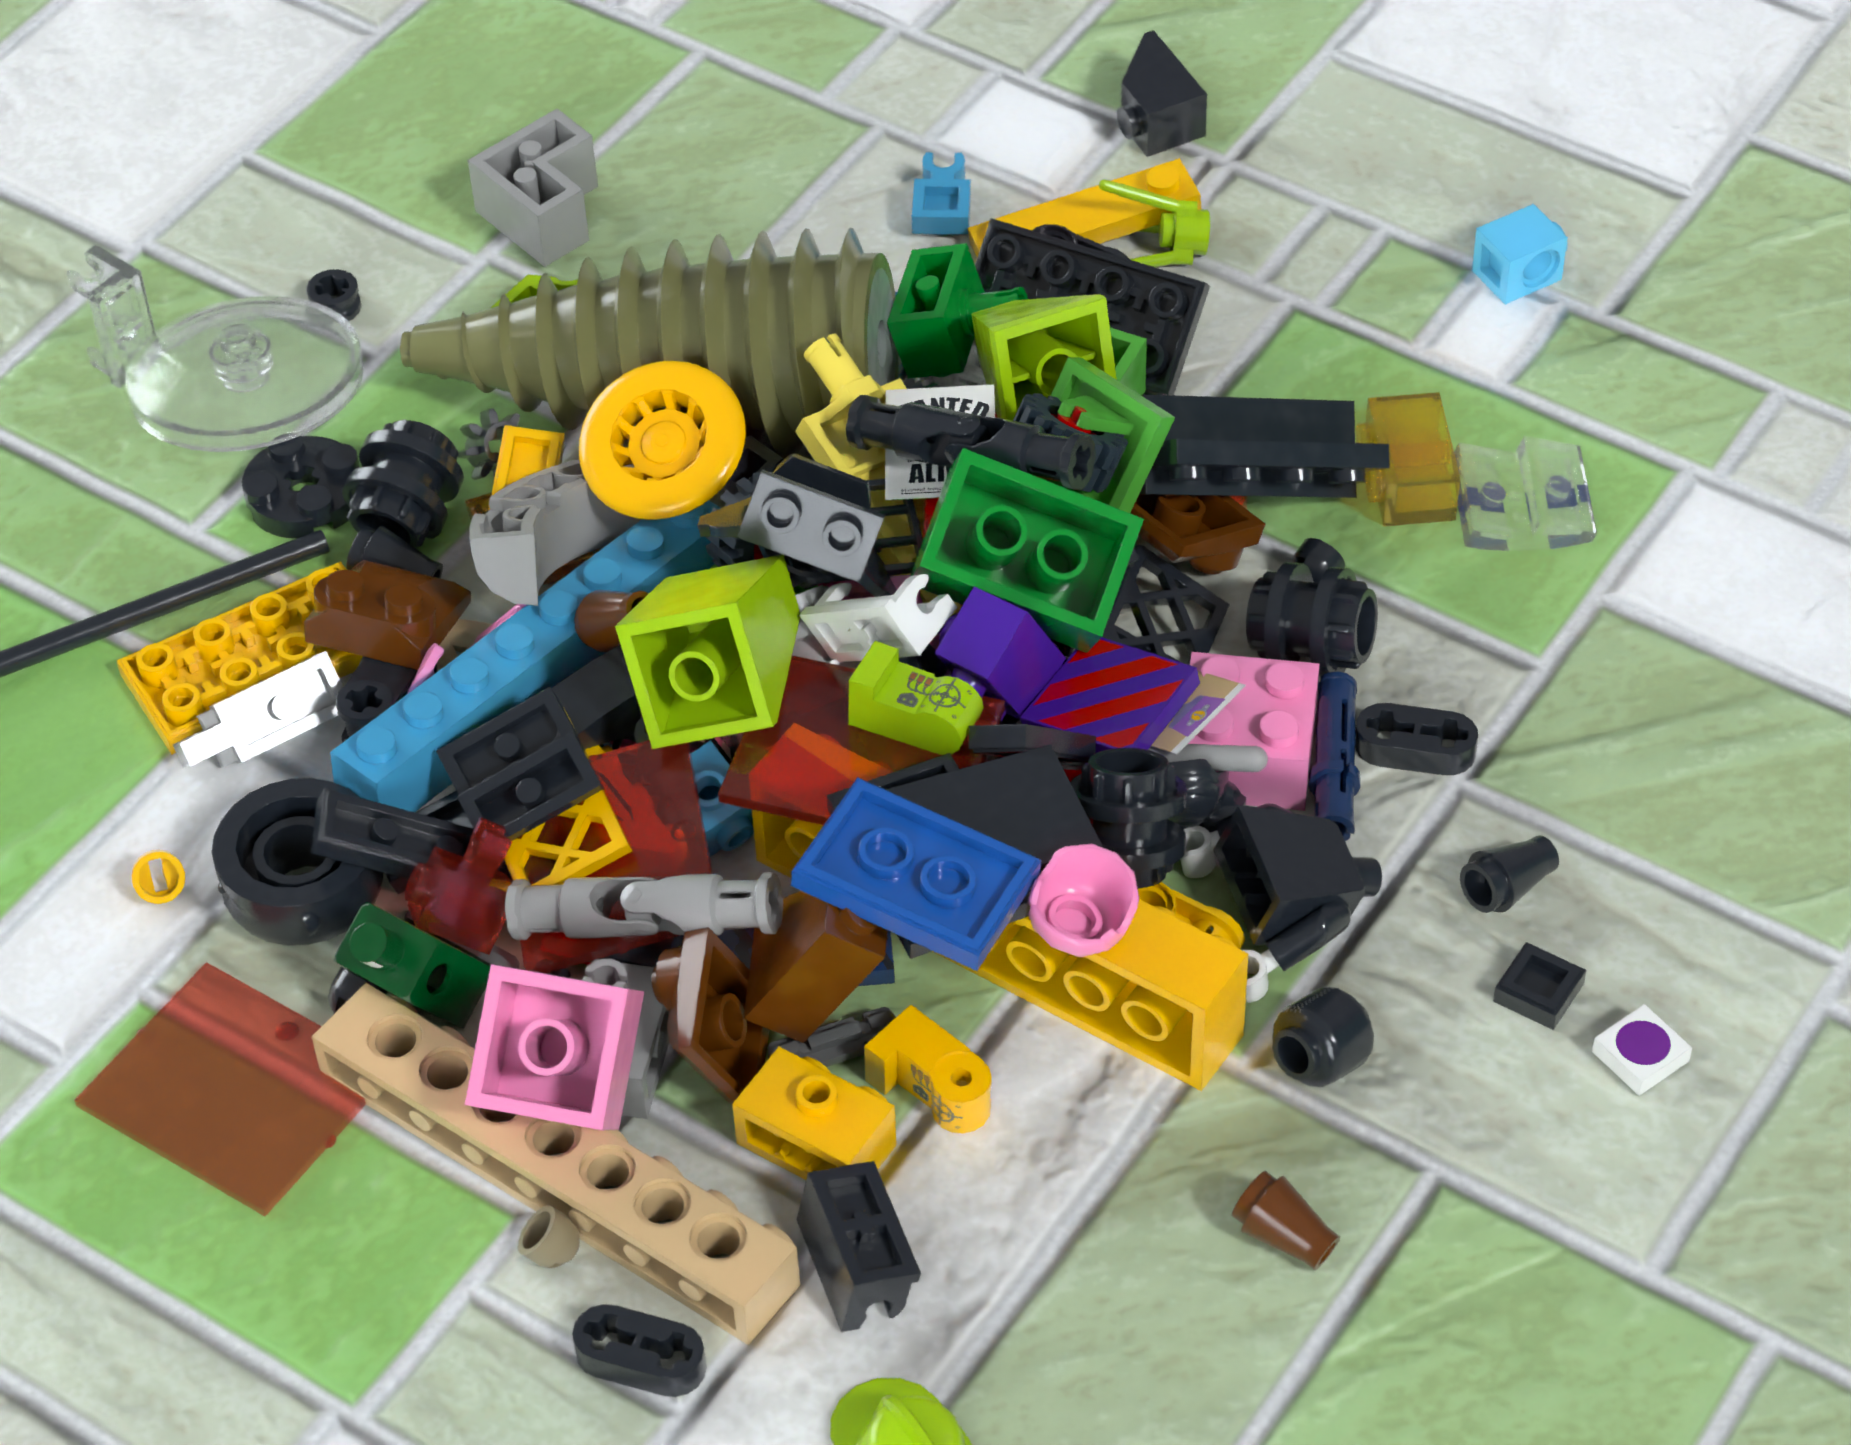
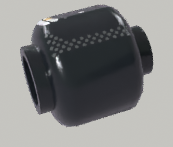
[1272,987,1374,1087]

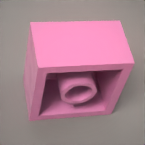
[1188,652,1320,811]
[465,965,644,1130]

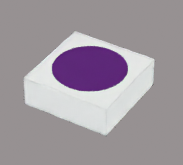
[1592,1004,1692,1096]

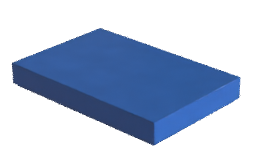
[791,777,1042,971]

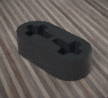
[1355,703,1478,775]
[572,1304,707,1397]

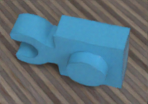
[912,152,971,235]

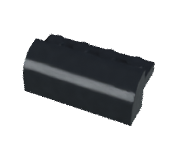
[1139,394,1390,498]

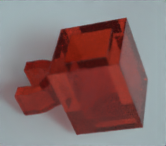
[405,817,512,955]

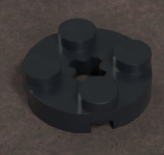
[242,430,360,539]

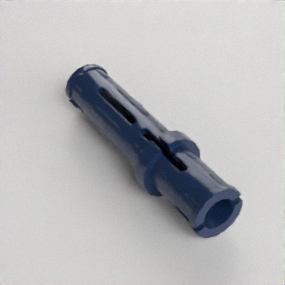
[1309,671,1361,841]

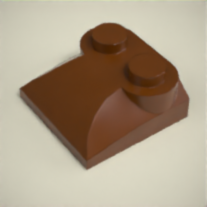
[1130,494,1266,574]
[304,560,471,670]
[651,927,770,1104]

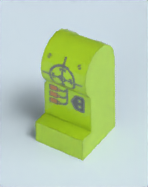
[848,640,984,755]

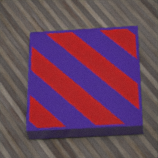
[1020,637,1200,753]

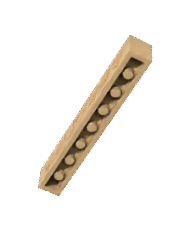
[312,983,800,1345]

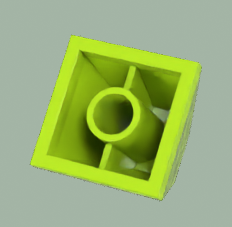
[971,294,1117,420]

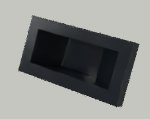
[1117,30,1207,157]

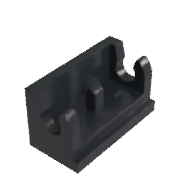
[796,1161,921,1332]

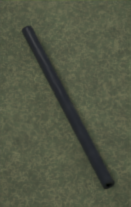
[0,530,330,678]

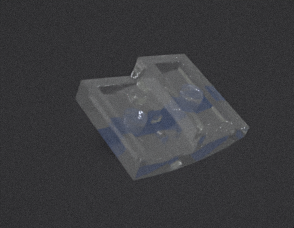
[1450,436,1597,551]

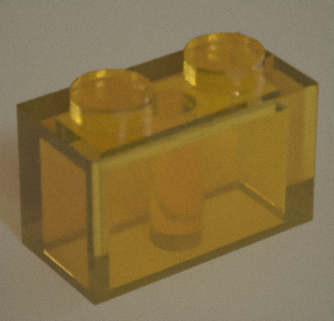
[1356,392,1460,526]

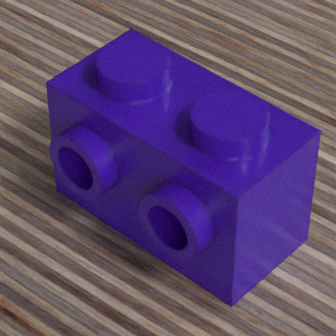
[935,586,1066,721]

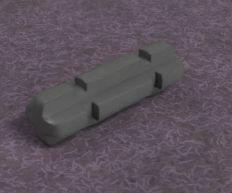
[768,1007,896,1067]

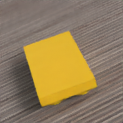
[117,561,363,755]

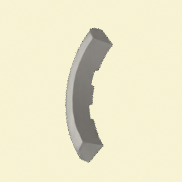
[469,459,641,606]

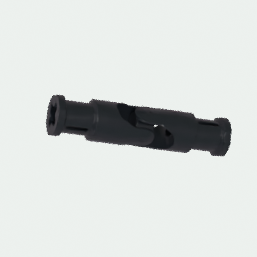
[846,395,1096,491]

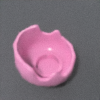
[1028,844,1139,958]

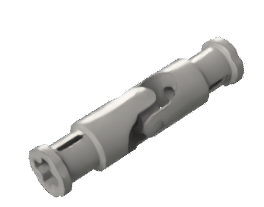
[505,872,783,940]

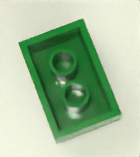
[910,448,1144,653]

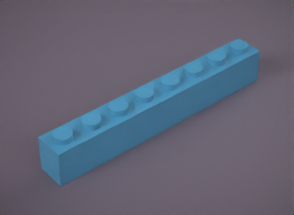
[330,500,721,812]

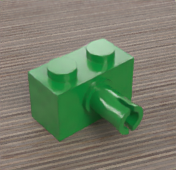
[887,243,1028,379]

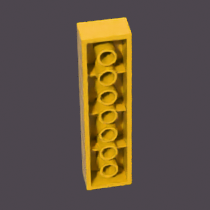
[749,726,1248,1091]

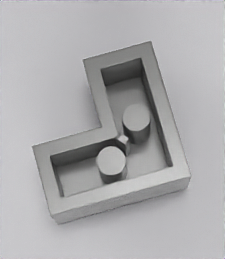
[468,109,598,267]

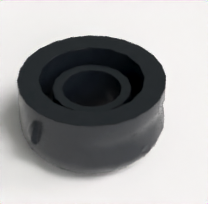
[211,778,383,945]

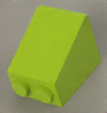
[615,554,801,749]

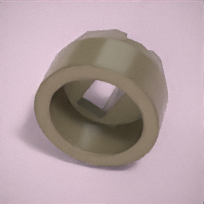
[518,1205,580,1269]

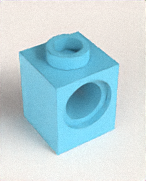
[1472,204,1568,305]

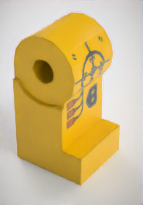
[864,1004,992,1134]

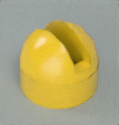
[131,849,185,904]

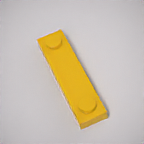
[968,158,1202,257]

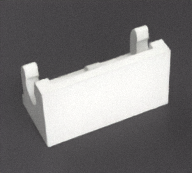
[799,574,957,663]

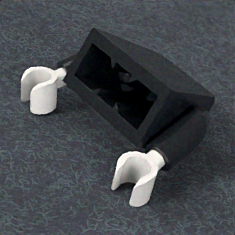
[1180,803,1382,1003]

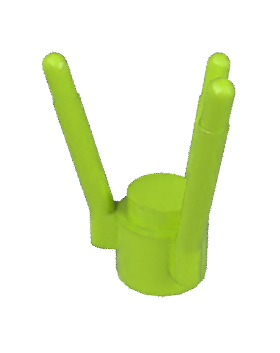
[1099,179,1210,267]

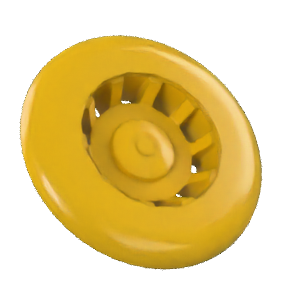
[579,361,746,520]

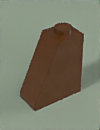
[744,891,888,1043]

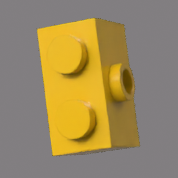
[732,1047,897,1180]

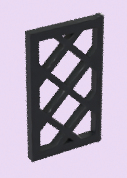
[1102,544,1230,665]

